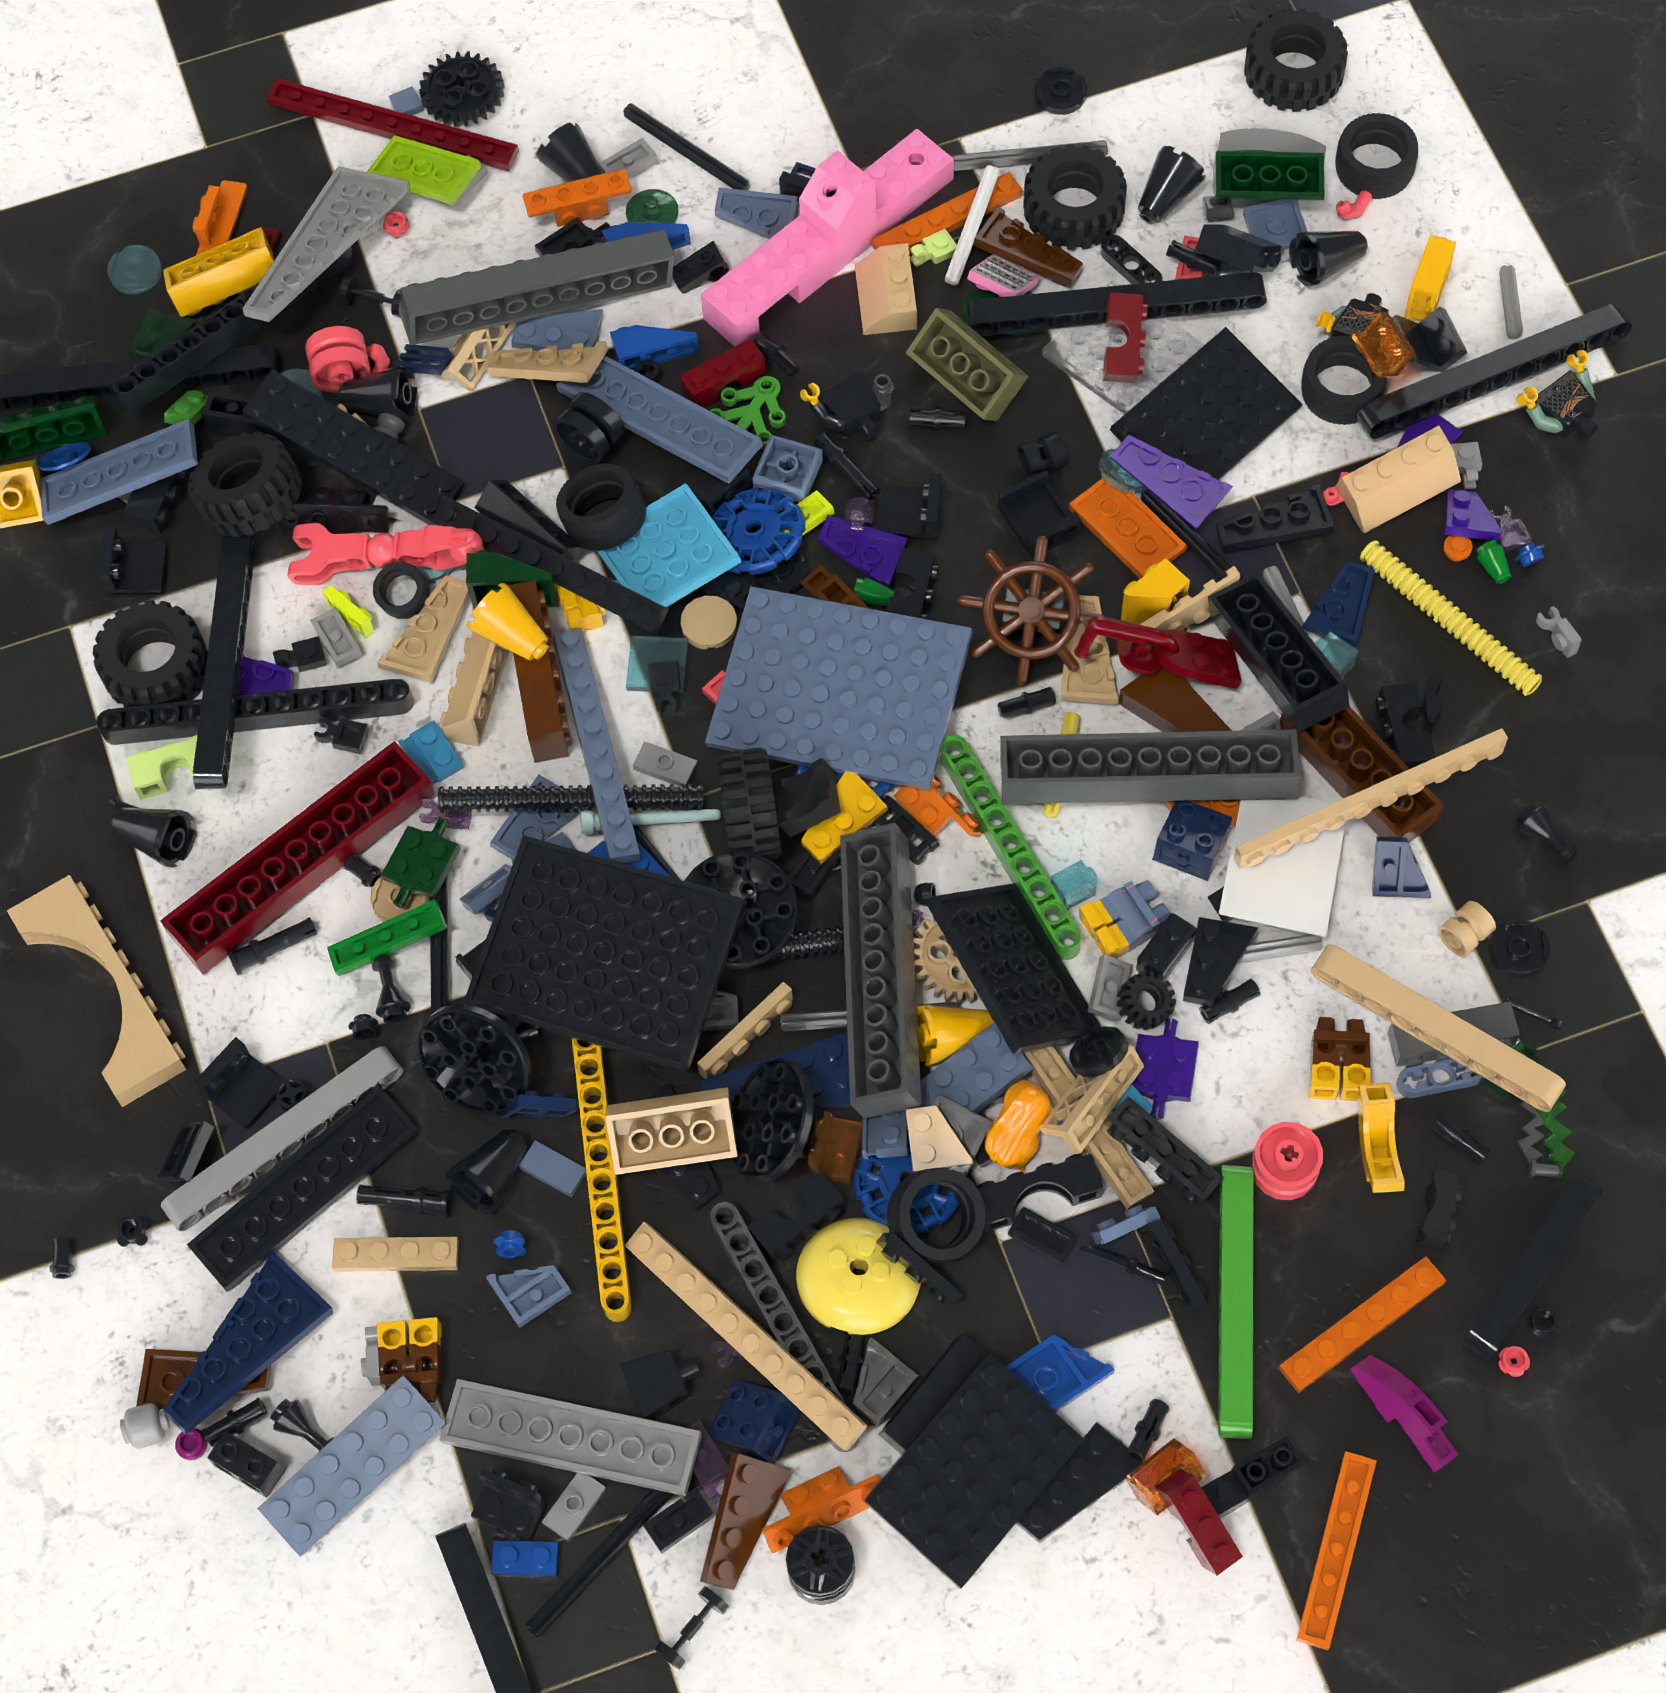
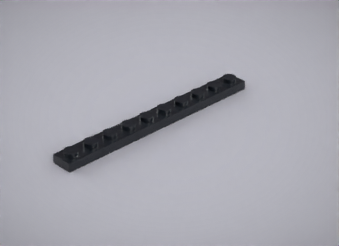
[432,495,669,634]

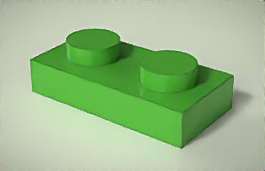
[164,390,208,425]

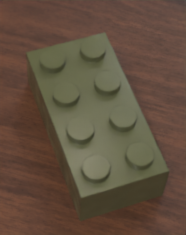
[906,308,1029,421]

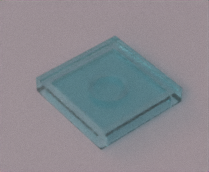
[626,636,689,693]

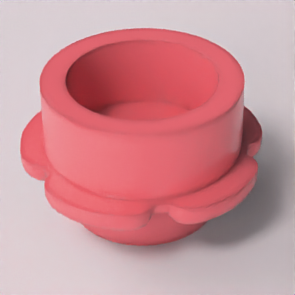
[383,211,409,237]
[1498,1346,1530,1377]

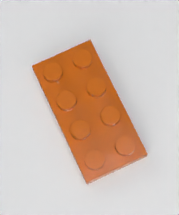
[1069,472,1187,579]

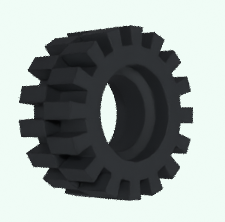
[1116,971,1176,1030]

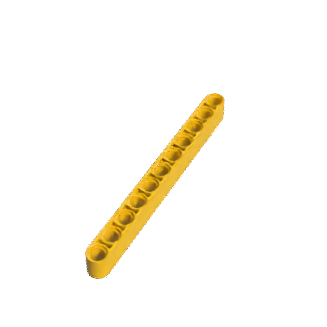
[572,1038,632,1322]

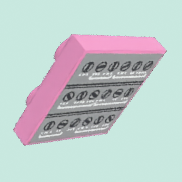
[967,254,1040,297]

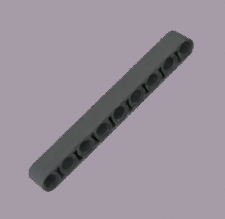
[710,1202,859,1452]

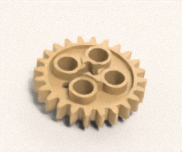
[913,918,978,1004]

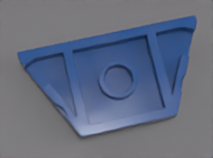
[1005,1335,1115,1412]

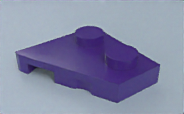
[1445,489,1502,541]

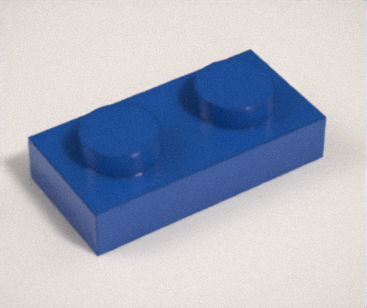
[491,1540,559,1577]

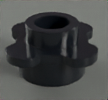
[117,1216,149,1247]

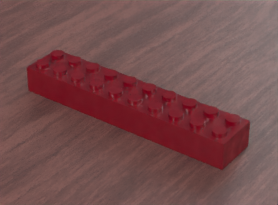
[160,741,435,975]

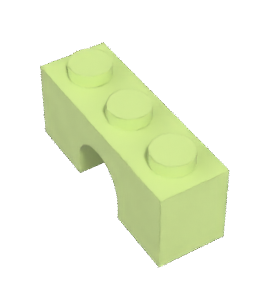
[126,735,197,800]

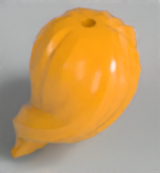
[985,1080,1051,1171]

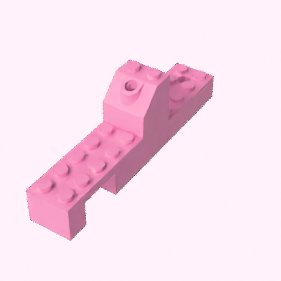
[701,129,954,347]

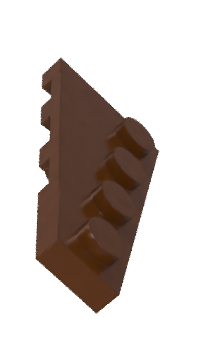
[973,206,1083,287]

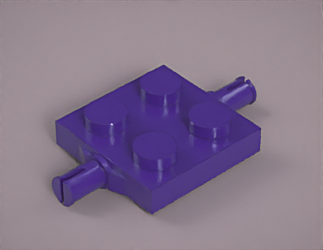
[1132,1018,1199,1119]

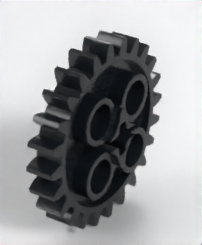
[419,51,505,127]

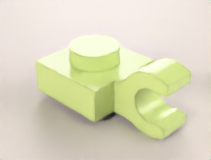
[910,229,957,267]

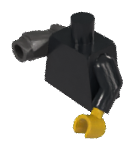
[800,370,894,439]

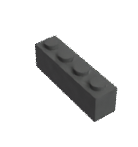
[1387,1001,1520,1068]

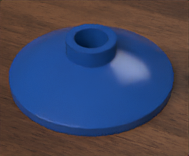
[37,442,91,471]

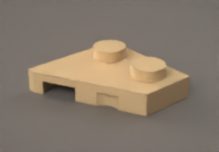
[906,1105,974,1172]

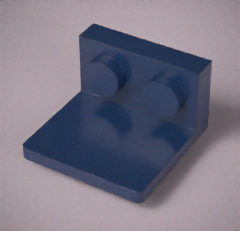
[1152,800,1232,881]
[708,1379,801,1464]

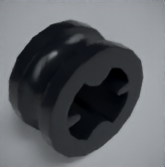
[635,360,660,383]

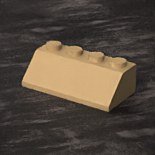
[1335,426,1461,534]
[440,632,509,747]
[605,1087,738,1175]

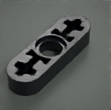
[1101,234,1163,284]

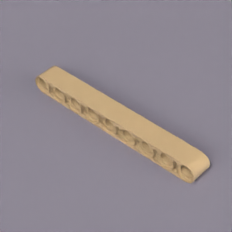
[1311,944,1566,1112]

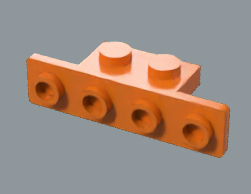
[522,169,632,227]
[193,180,248,255]
[893,775,983,837]
[762,1466,881,1553]

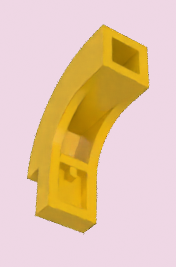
[1358,1083,1405,1193]

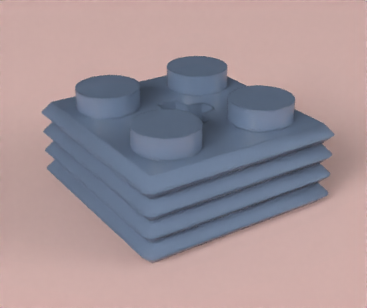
[752,435,823,502]

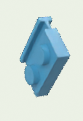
[398,720,465,784]

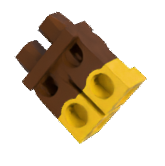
[1308,1017,1371,1101]
[377,1317,442,1403]

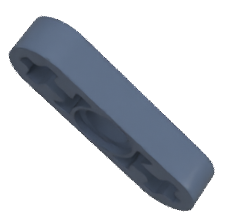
[1396,1059,1483,1098]

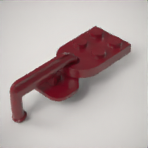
[1074,616,1242,689]

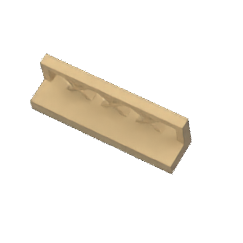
[437,322,516,391]
[1039,1044,1144,1154]

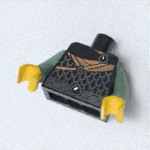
[1315,293,1400,353]
[1516,350,1598,438]

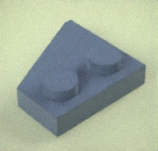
[486,1265,572,1328]

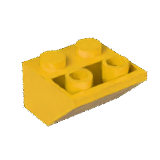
[1121,558,1190,624]

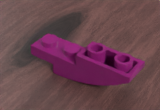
[1350,1355,1459,1472]

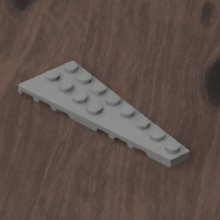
[243,166,410,322]

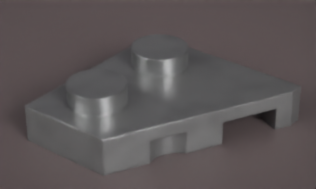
[853,1337,918,1427]

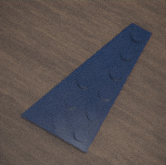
[699,1032,852,1110]
[164,1251,333,1435]

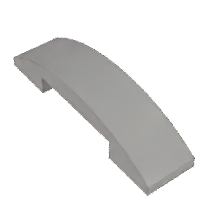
[1218,128,1326,160]

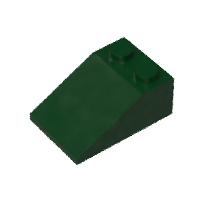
[466,551,558,610]

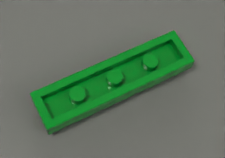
[327,899,447,976]

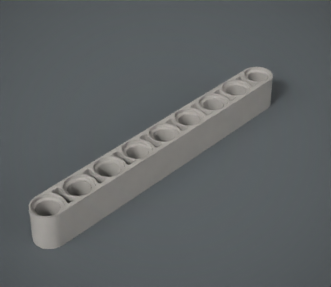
[161,1046,403,1232]

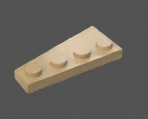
[1139,566,1240,631]
[377,575,470,683]

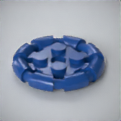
[711,488,805,575]
[853,1134,960,1235]

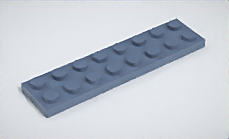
[556,356,763,484]

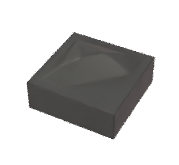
[1203,196,1233,219]

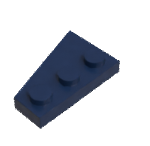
[1302,560,1375,646]

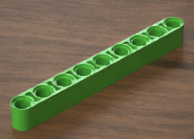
[941,735,1081,960]
[1218,1165,1253,1439]

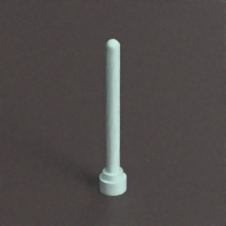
[580,809,721,835]

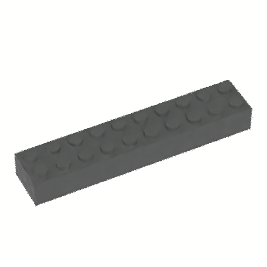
[400,229,674,346]
[1000,729,1301,804]
[840,823,922,1119]

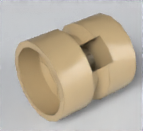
[1438,901,1496,957]

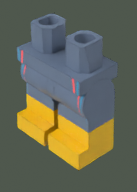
[1079,880,1171,959]

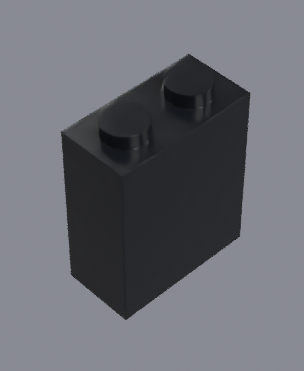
[1195,224,1282,273]

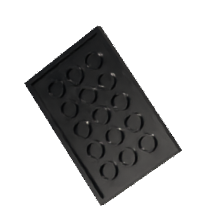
[1110,327,1303,480]
[926,883,1101,1055]
[862,1353,1085,1589]

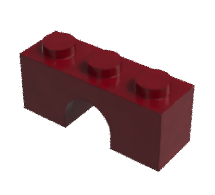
[1103,292,1148,383]
[680,338,766,408]
[1154,1468,1243,1576]

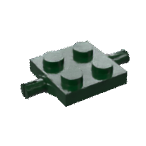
[381,817,461,909]

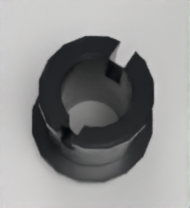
[344,853,382,887]
[49,1237,75,1279]

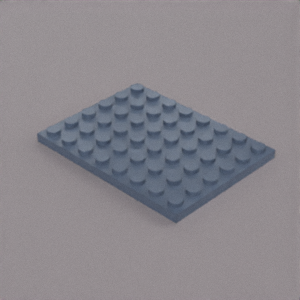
[705,587,973,791]

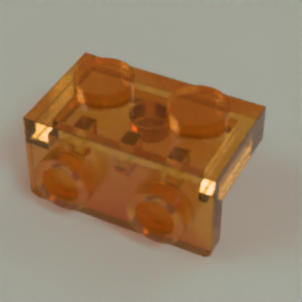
[1351,312,1416,377]
[808,1111,862,1184]

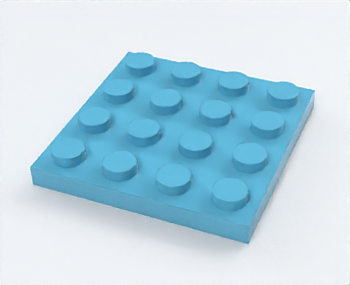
[596,483,741,607]

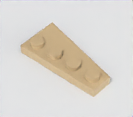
[487,341,608,383]
[1061,595,1119,705]

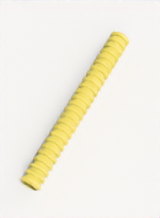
[1360,540,1542,696]

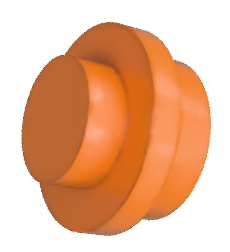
[1443,535,1473,561]

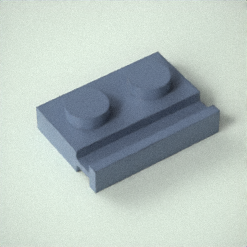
[862,1110,908,1159]
[1091,1204,1161,1245]

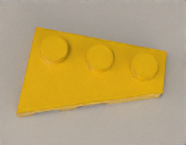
[801,771,888,865]

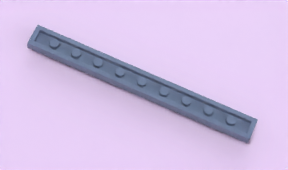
[553,628,640,863]

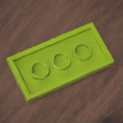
[367,135,481,205]

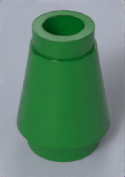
[1476,540,1512,585]
[853,577,895,606]

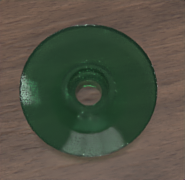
[626,189,679,224]

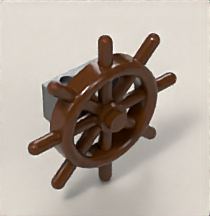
[958,536,1105,685]

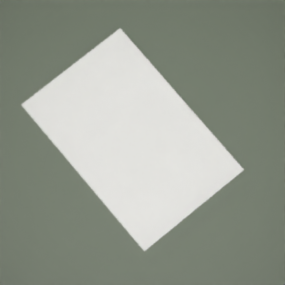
[1219,796,1346,937]

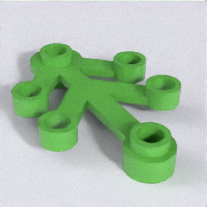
[710,376,786,449]

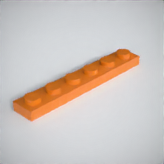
[871,171,1023,252]
[1278,1256,1446,1394]
[1296,1451,1377,1651]

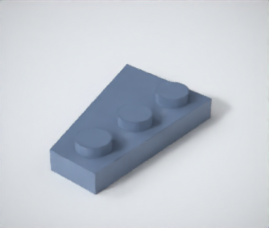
[715,188,798,239]
[511,309,604,352]
[490,774,587,860]

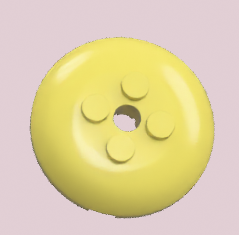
[796,1218,921,1335]

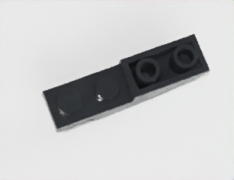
[1201,1436,1304,1519]

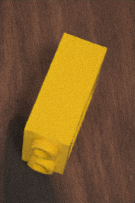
[1404,234,1457,322]

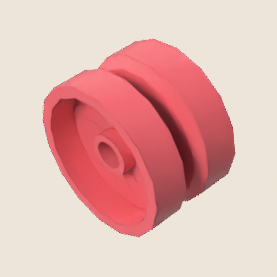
[305,326,371,393]
[1251,1122,1323,1200]

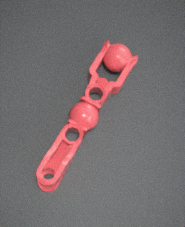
[287,523,483,585]

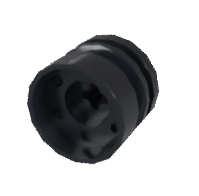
[785,1525,856,1605]

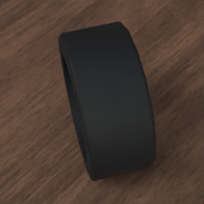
[373,562,430,619]

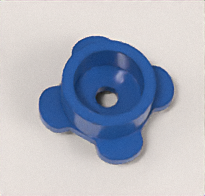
[1514,543,1545,567]
[494,1230,526,1258]

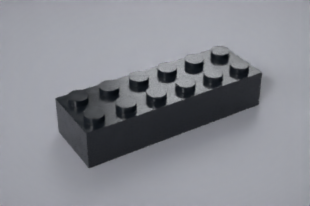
[1208,572,1349,732]

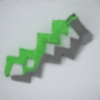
[1517,1089,1575,1180]

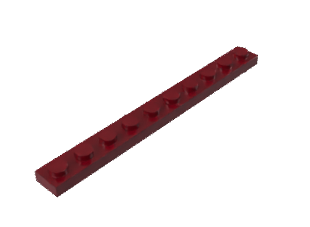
[267,78,519,171]

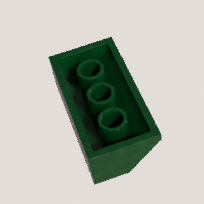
[1213,151,1325,200]
[0,395,108,464]

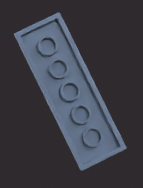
[40,419,198,525]
[257,1375,446,1557]

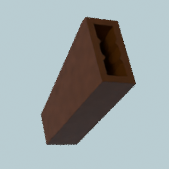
[1119,668,1232,732]

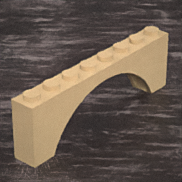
[7,875,186,1107]

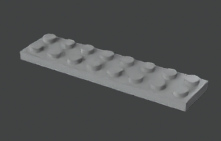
[439,1379,702,1496]

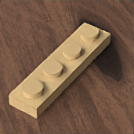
[697,982,793,1079]
[332,1237,459,1272]

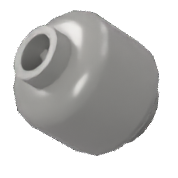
[120,1403,170,1449]

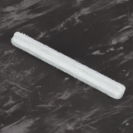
[945,165,1000,286]

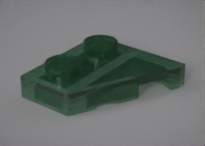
[128,308,197,359]

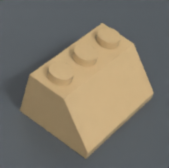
[855,243,917,335]

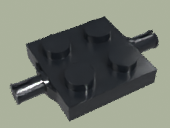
[535,217,611,256]

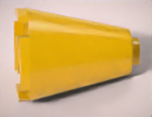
[467,583,549,661]
[917,1005,994,1066]

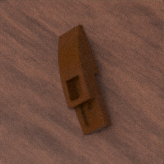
[800,565,870,609]

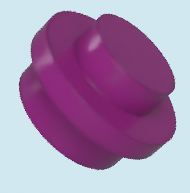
[175,1428,208,1461]

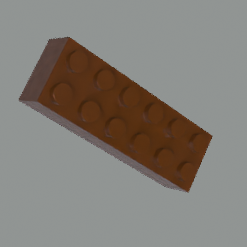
[508,580,572,763]
[1280,706,1444,843]

